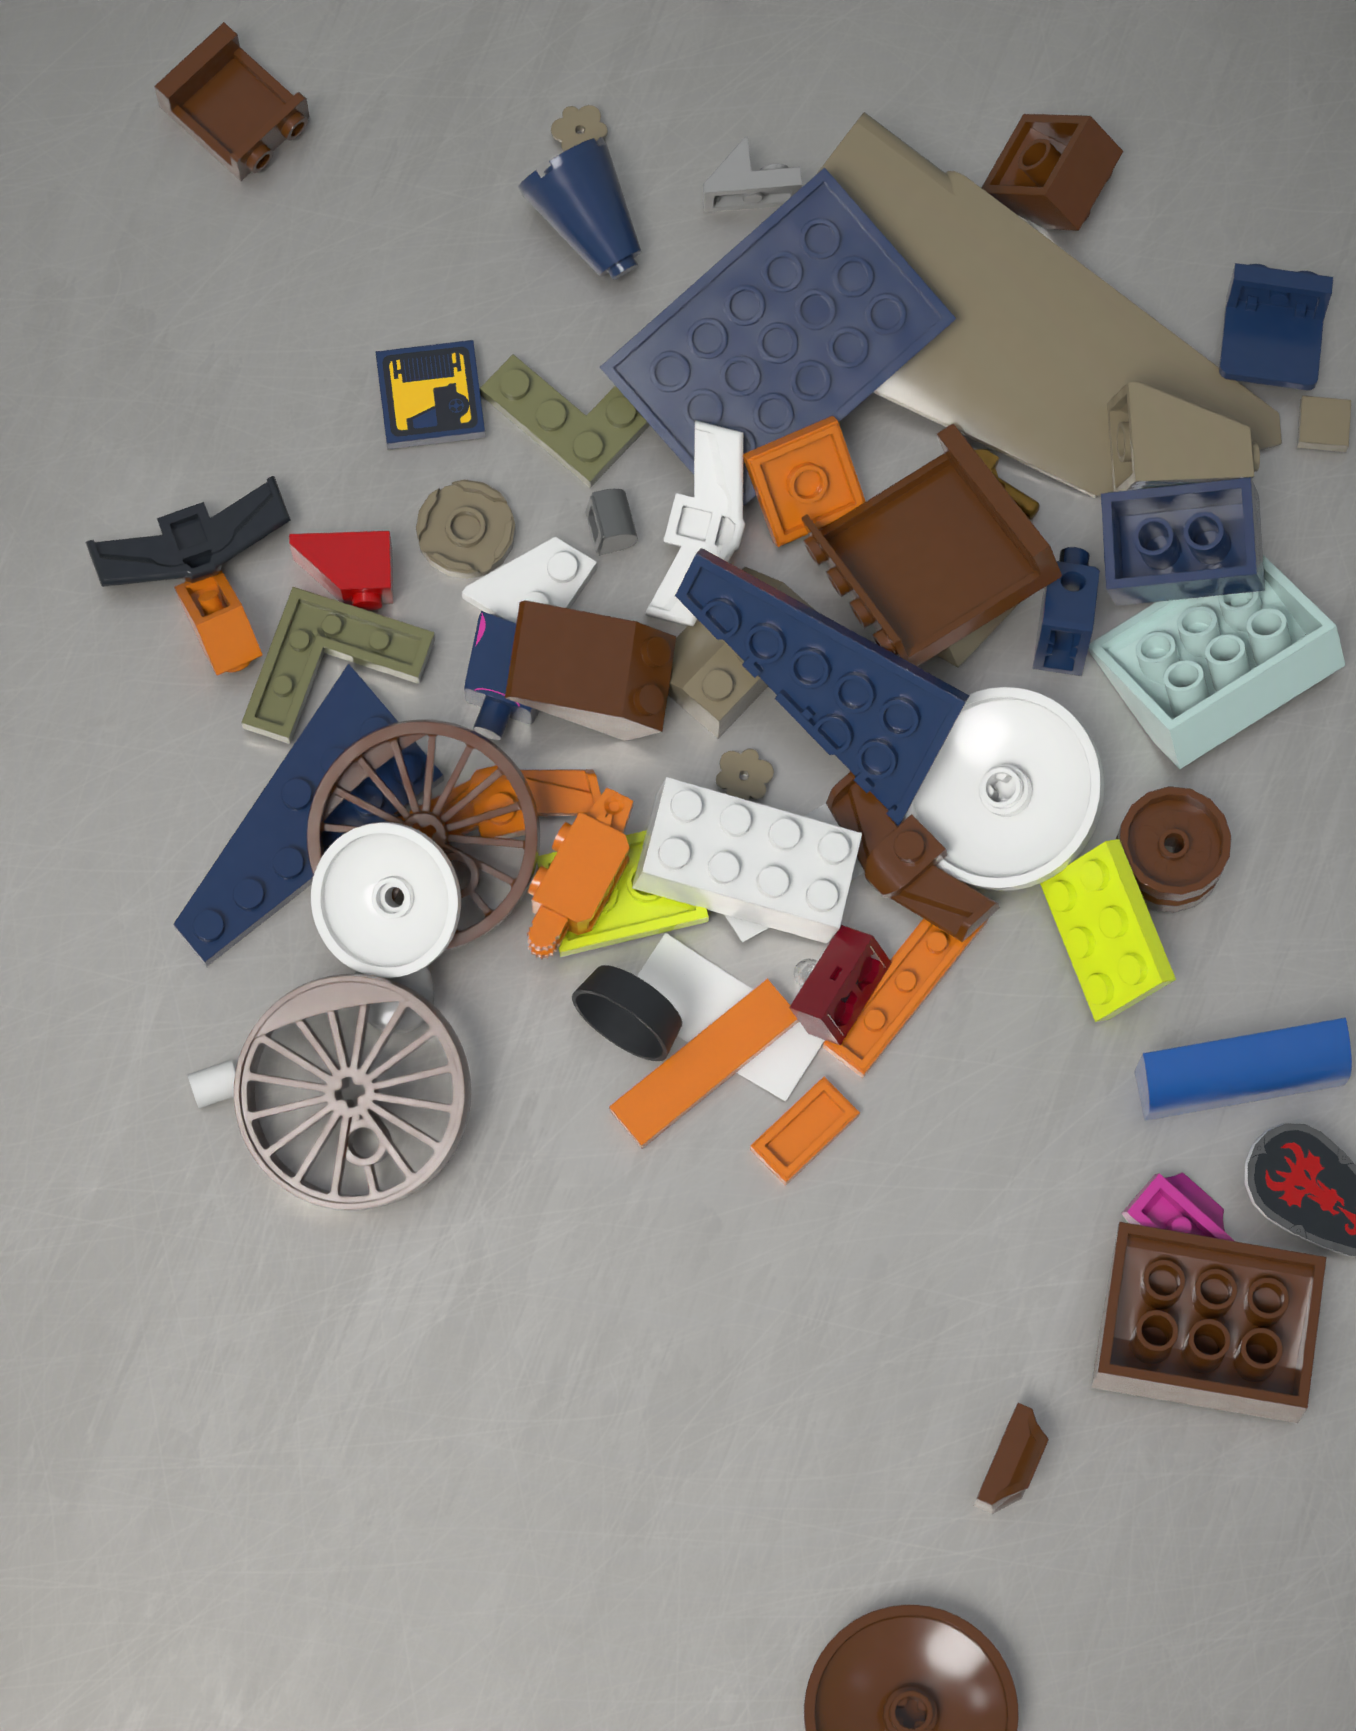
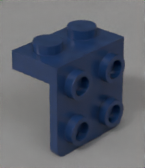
[1219,263,1333,391]

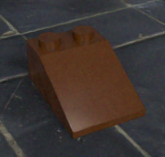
[505,600,676,741]

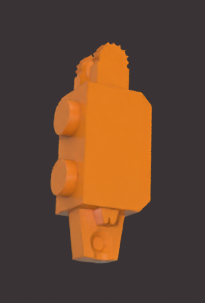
[527,788,633,960]

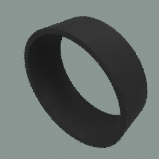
[572,965,682,1061]

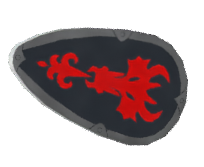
[1245,1123,1356,1257]

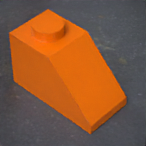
[174,570,263,676]

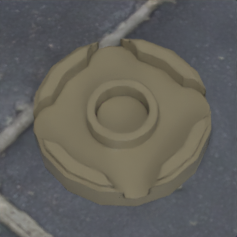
[416,479,516,579]

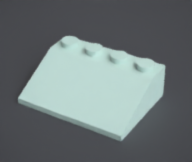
[1088,555,1345,769]

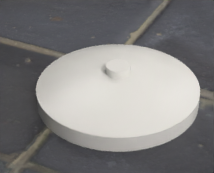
[905,687,1105,891]

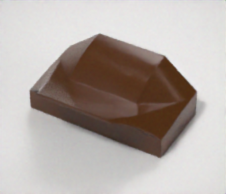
[973,1403,1049,1514]

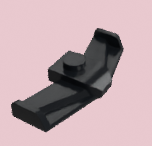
[85,476,291,587]

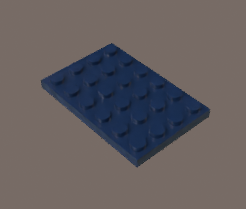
[600,167,956,506]

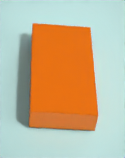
[750,1077,860,1186]

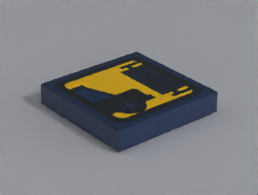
[375,340,486,450]

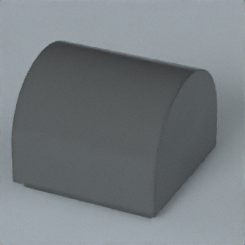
[585,489,638,556]

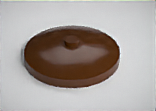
[803,1605,1019,1731]

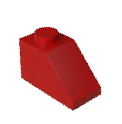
[289,531,394,611]

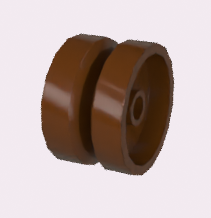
[1115,786,1231,913]

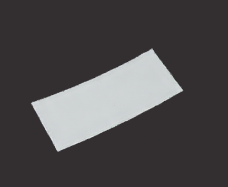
[637,932,825,1102]

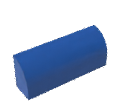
[1134,1018,1352,1121]

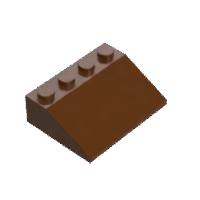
[1091,1222,1327,1423]

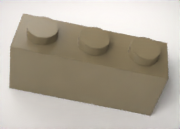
[668,567,815,739]

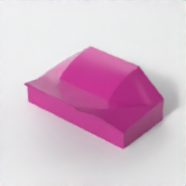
[1121,1172,1234,1241]

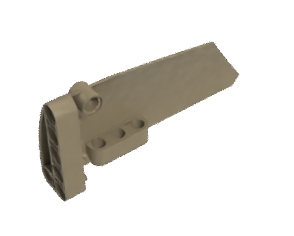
[817,112,1282,498]

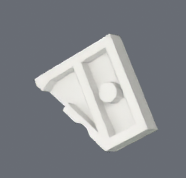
[462,537,597,623]

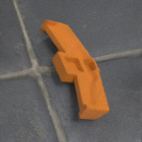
[398,765,601,843]

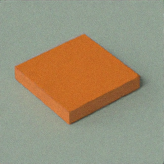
[743,416,866,547]

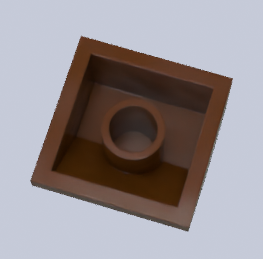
[981,114,1123,231]

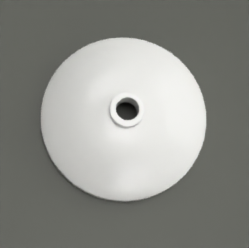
[311,822,461,978]

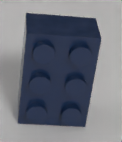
[1101,477,1265,606]

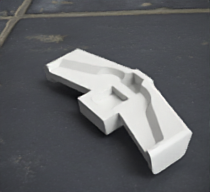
[645,420,746,626]

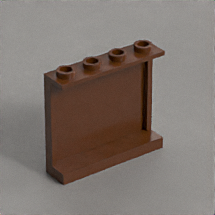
[801,424,1062,667]

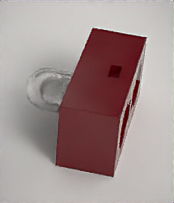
[789,925,892,1045]

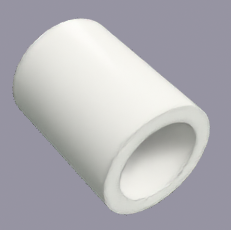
[187,1060,236,1109]

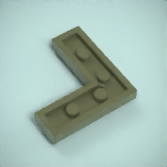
[480,354,650,488]
[241,587,435,744]

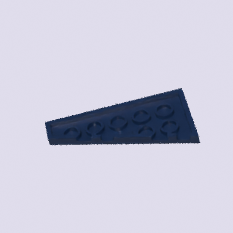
[675,548,970,826]
[173,663,444,967]

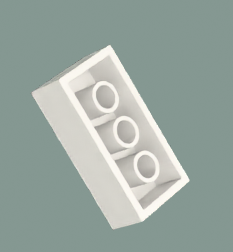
[632,777,862,944]

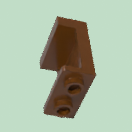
[154,22,310,181]

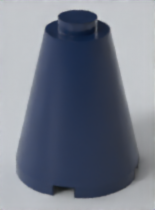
[518,137,642,280]

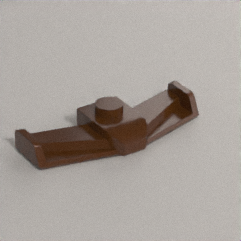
[826,771,1000,942]

